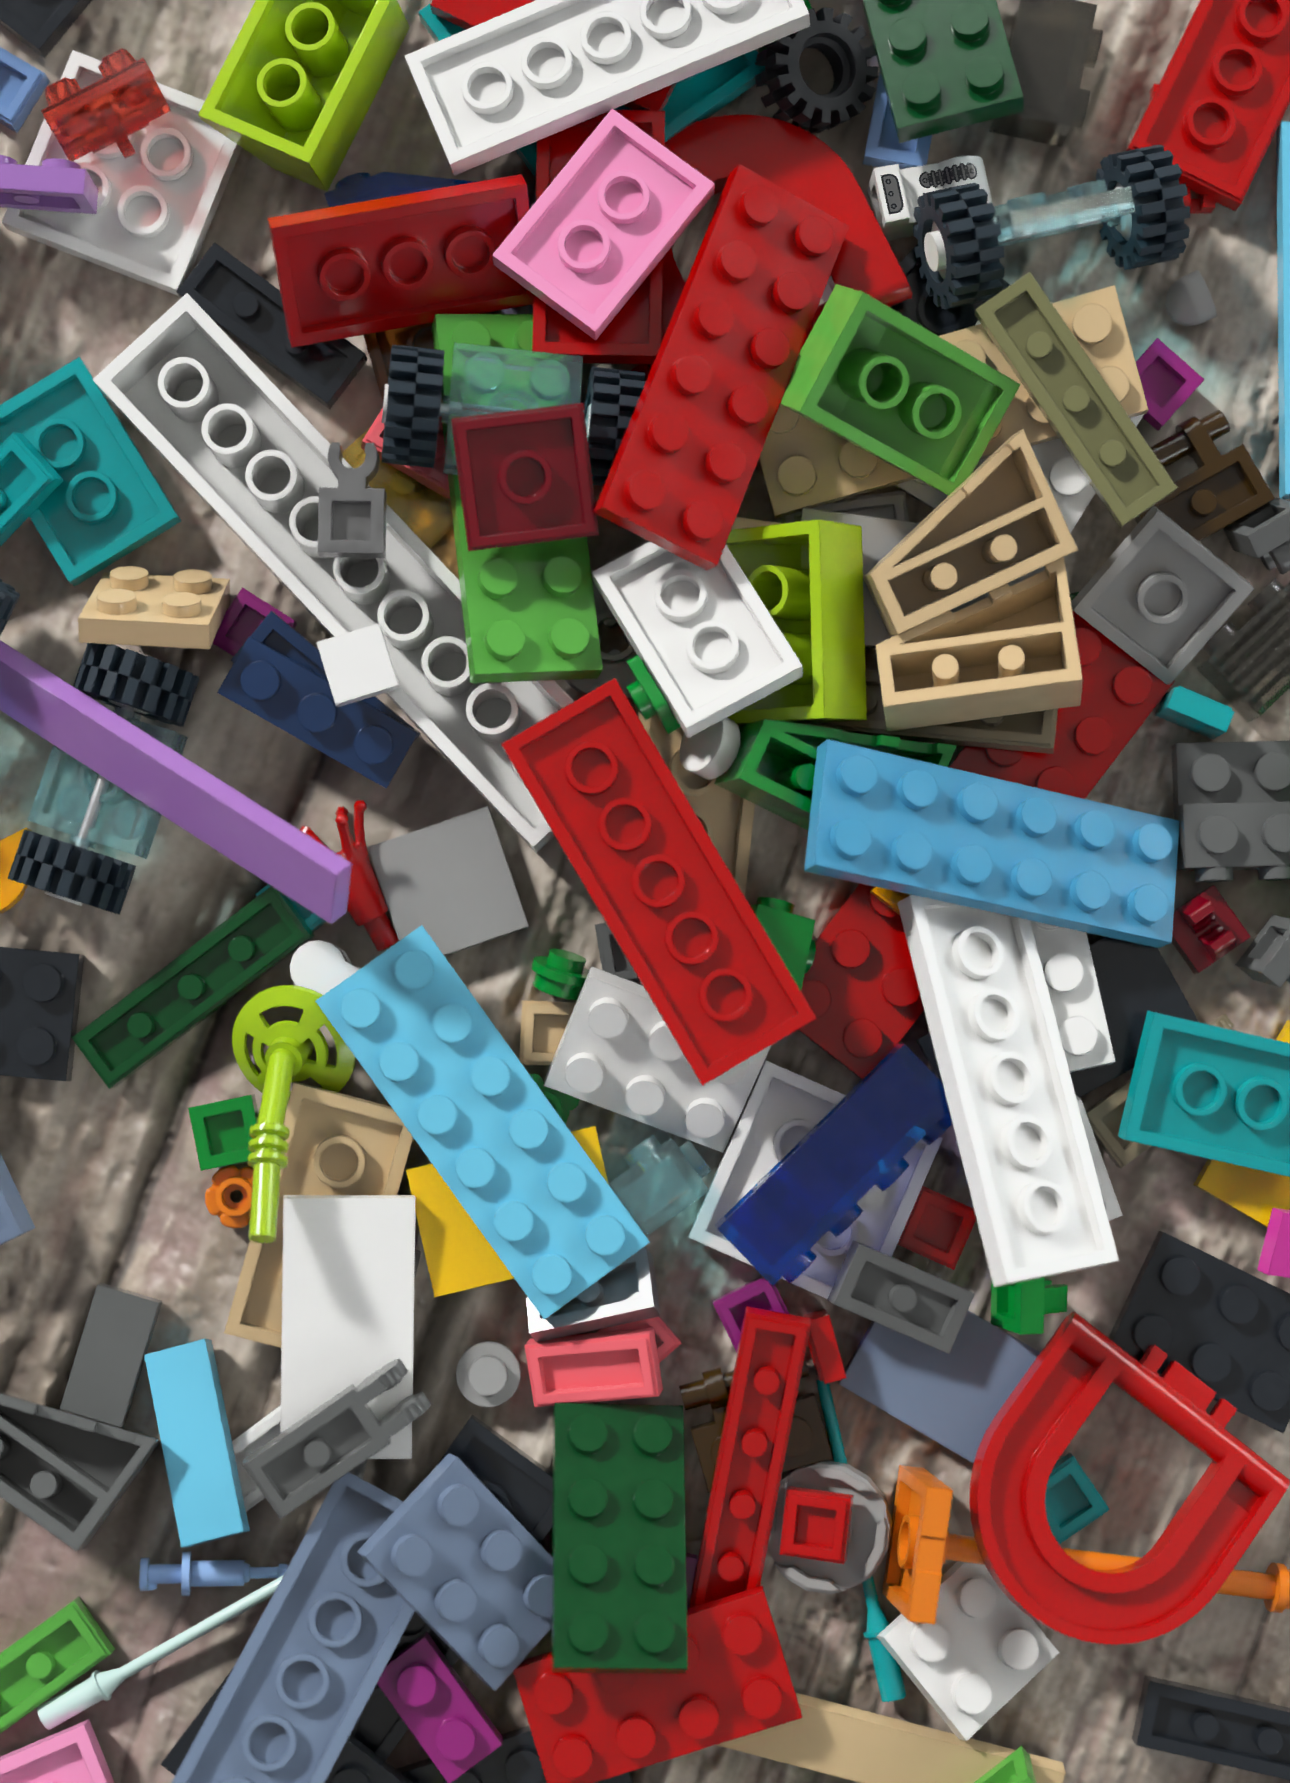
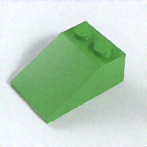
[780,284,1021,496]

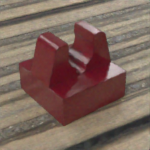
[1172,885,1251,974]

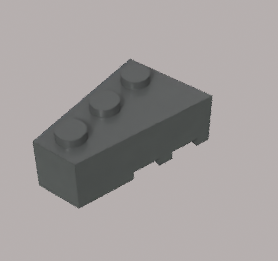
[0,1392,161,1551]

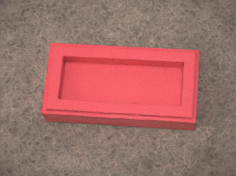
[524,1327,663,1407]

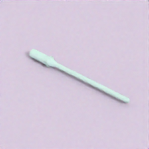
[37,1575,283,1730]

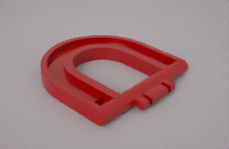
[648,114,912,370]
[969,1311,1290,1645]

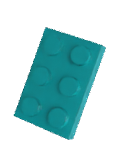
[0,357,182,587]
[1118,1010,1290,1177]

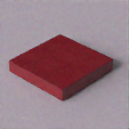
[451,403,599,551]

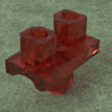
[41,48,171,161]

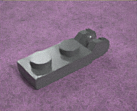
[242,1358,431,1518]

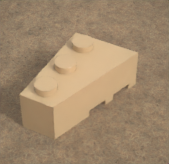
[863,429,1078,636]
[875,557,1083,732]

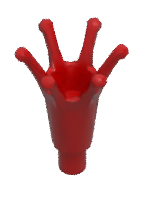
[300,800,399,951]

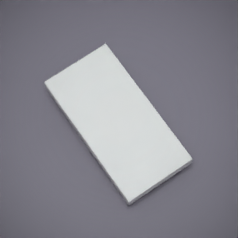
[280,1195,415,1459]

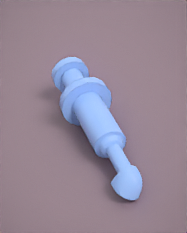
[139,1551,289,1596]

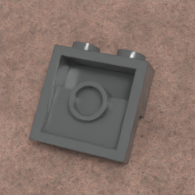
[1171,741,1290,882]

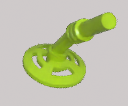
[232,985,357,1243]

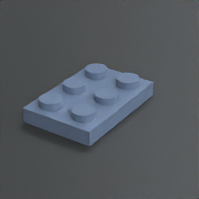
[357,1453,552,1691]

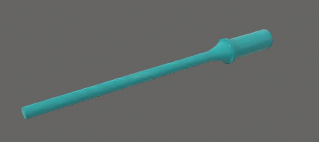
[816,1379,907,1702]

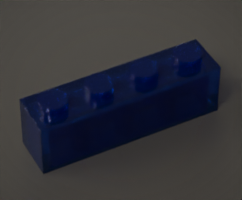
[715,1044,953,1286]

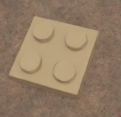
[78,566,230,649]

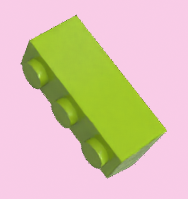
[198,0,410,192]
[726,519,867,725]

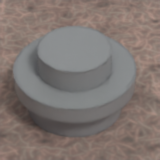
[456,1341,521,1407]

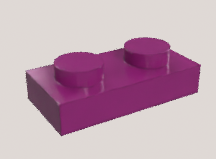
[377,1632,503,1783]

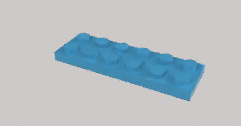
[804,739,1180,948]

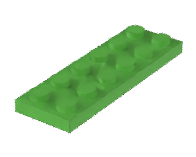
[432,314,603,683]

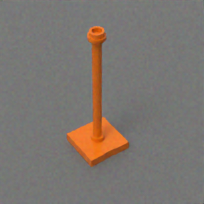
[882,1465,1290,1624]

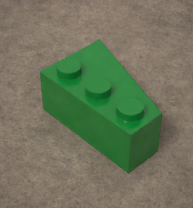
[714,719,957,830]

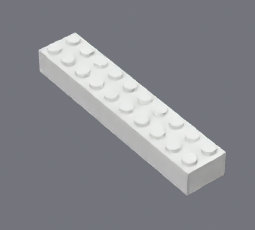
[92,293,574,853]

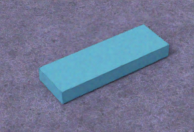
[144,1339,250,1547]

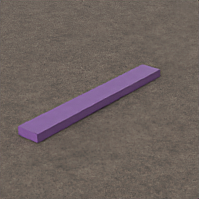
[0,640,352,924]

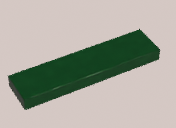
[72,886,315,1089]

